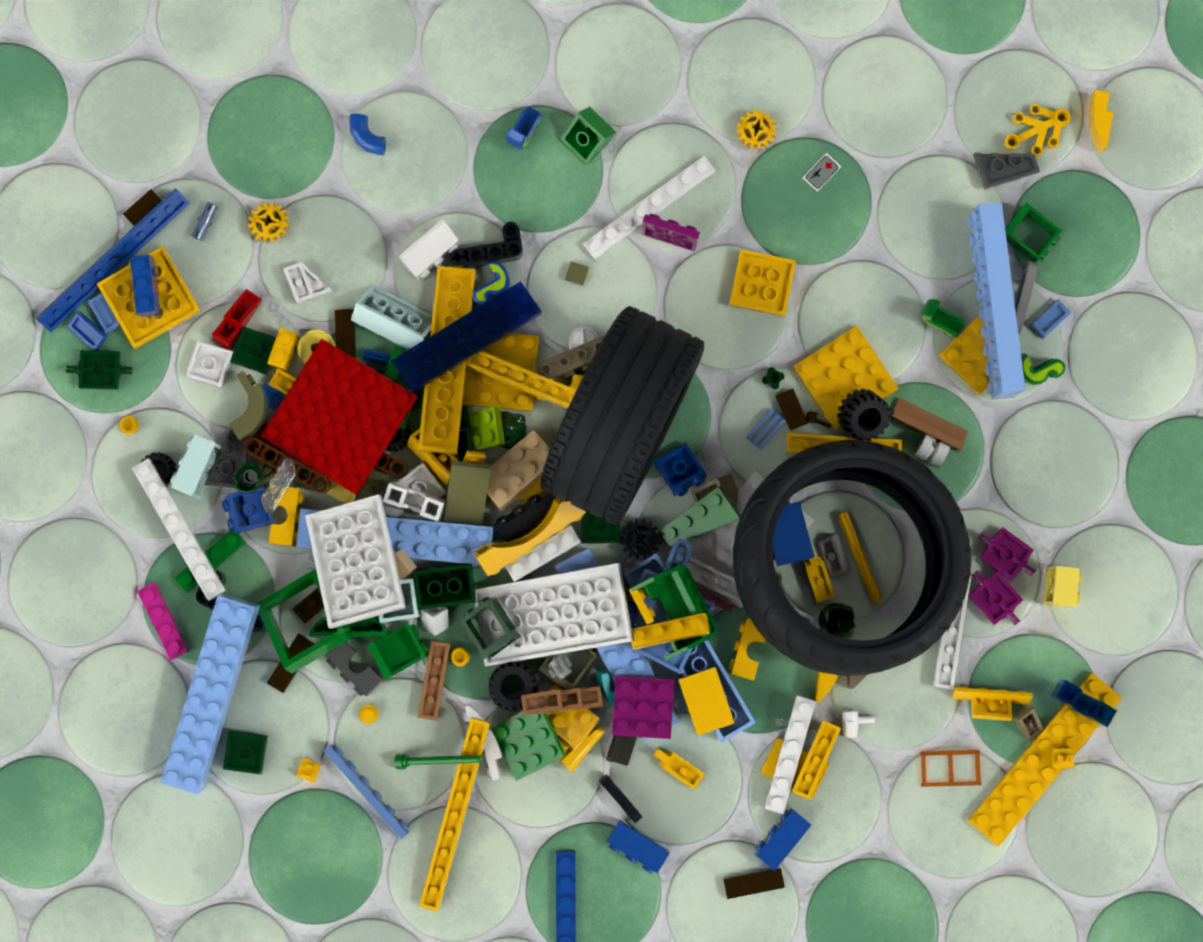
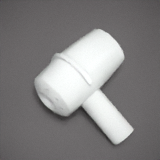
[841,708,875,738]

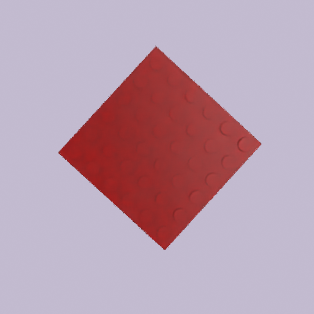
[261,338,418,495]

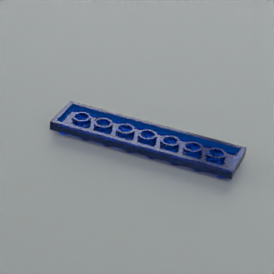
[391,281,542,393]

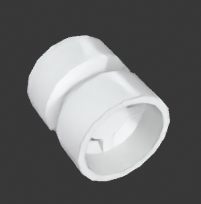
[914,434,950,468]

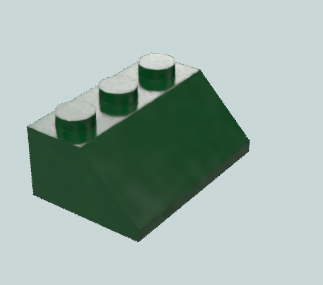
[413,564,476,610]

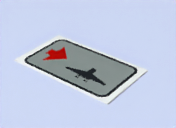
[803,153,841,192]

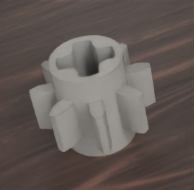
[548,656,572,680]

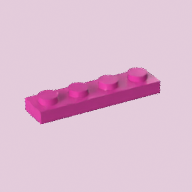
[137,582,189,660]

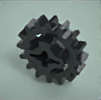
[620,518,661,560]

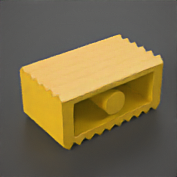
[267,328,301,372]

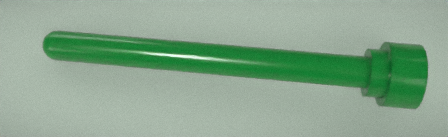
[394,754,482,769]

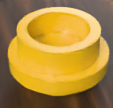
[119,416,139,435]
[450,647,470,667]
[359,704,379,724]

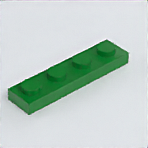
[174,530,247,593]

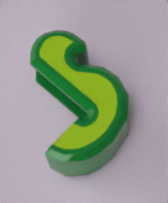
[920,299,965,338]
[1021,353,1065,385]

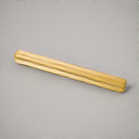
[838,512,882,603]

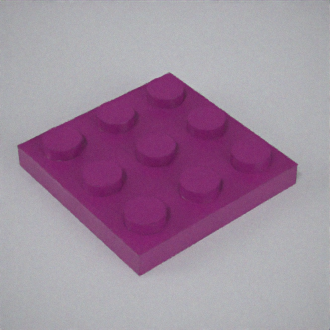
[641,213,700,252]
[612,676,675,739]

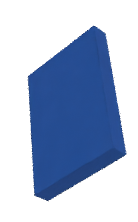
[773,501,815,567]

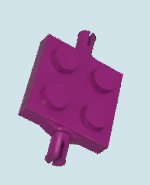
[978,527,1036,581]
[968,570,1023,626]

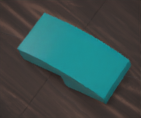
[596,668,615,708]

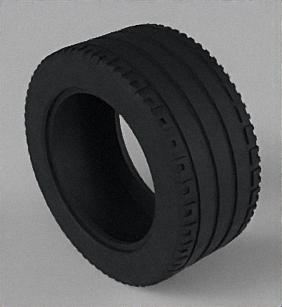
[541,306,704,525]

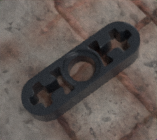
[599,774,643,824]

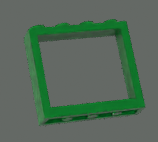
[256,569,352,674]

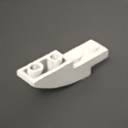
[463,705,503,781]

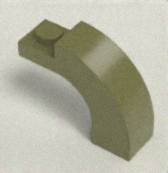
[229,371,268,442]

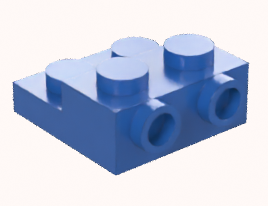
[653,442,707,497]
[222,486,274,534]

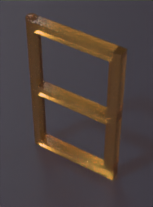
[921,750,981,787]

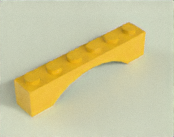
[472,498,586,577]

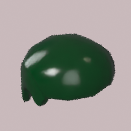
[233,463,263,493]

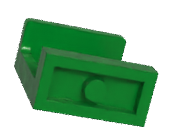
[367,622,429,679]

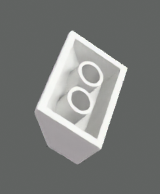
[399,219,460,281]

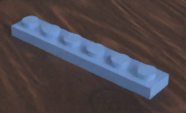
[324,745,409,839]

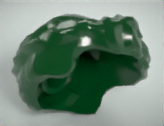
[500,411,527,449]
[818,603,855,637]

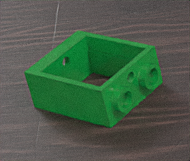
[1005,202,1062,263]

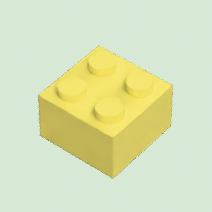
[1043,566,1082,608]

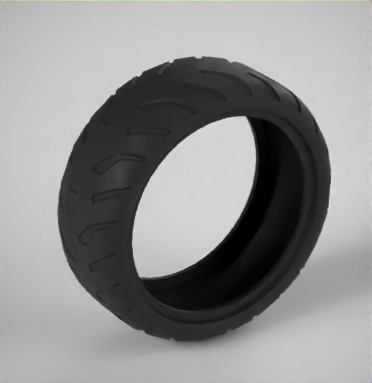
[733,440,971,676]

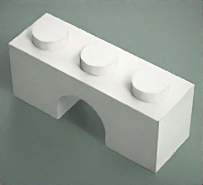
[383,481,446,522]

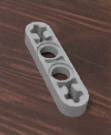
[1015,261,1038,334]

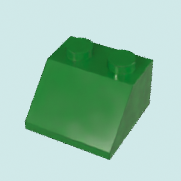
[560,106,616,165]

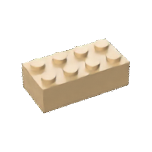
[487,430,550,512]

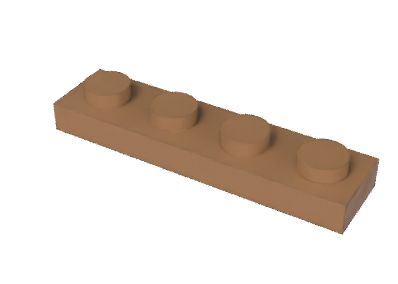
[418,641,451,721]

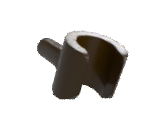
[806,411,832,429]

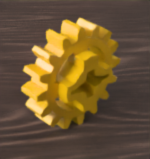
[736,109,777,151]
[248,202,290,244]

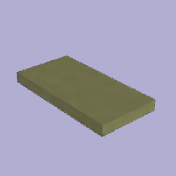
[444,461,491,526]

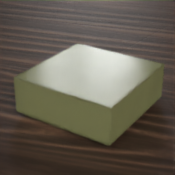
[565,261,589,286]

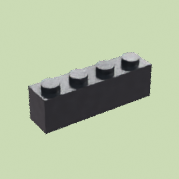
[493,491,557,542]

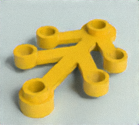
[1004,104,1071,158]

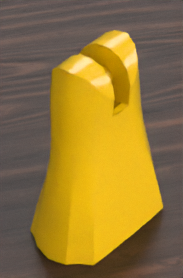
[558,726,606,773]

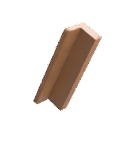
[890,398,968,452]

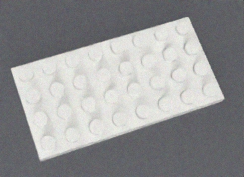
[475,563,633,667]

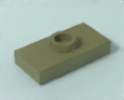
[359,469,390,500]

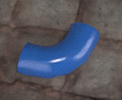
[349,114,386,156]

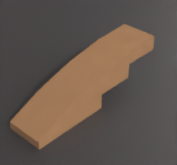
[521,686,603,715]

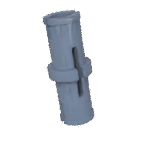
[191,202,219,241]

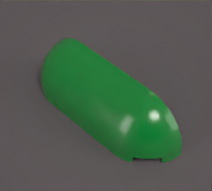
[309,617,388,639]

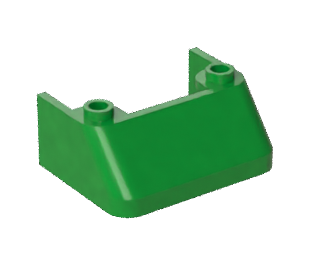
[630,564,717,661]

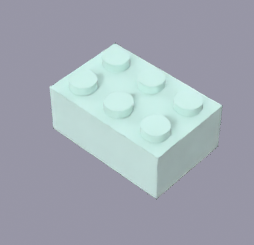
[170,434,222,499]

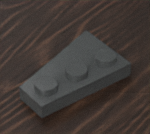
[973,153,1040,190]
[204,430,248,488]

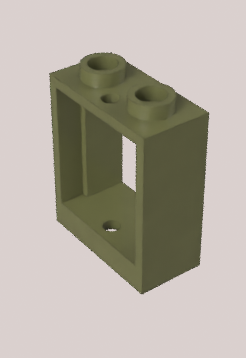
[539,648,597,690]

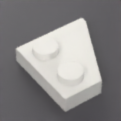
[283,262,331,305]

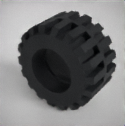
[837,389,891,441]
[488,662,538,711]

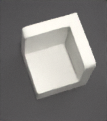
[421,607,449,636]

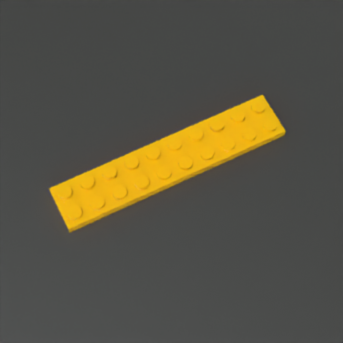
[418,266,476,454]
[967,672,1122,847]

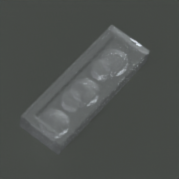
[261,459,296,513]

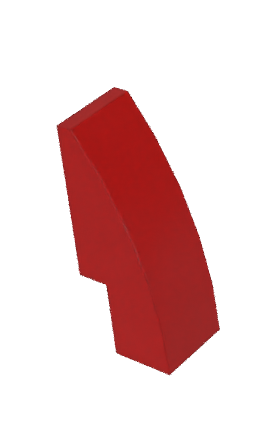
[212,289,262,350]

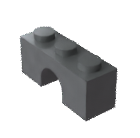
[325,642,385,696]

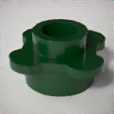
[762,367,785,390]

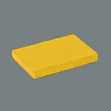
[678,667,734,736]
[760,737,829,799]

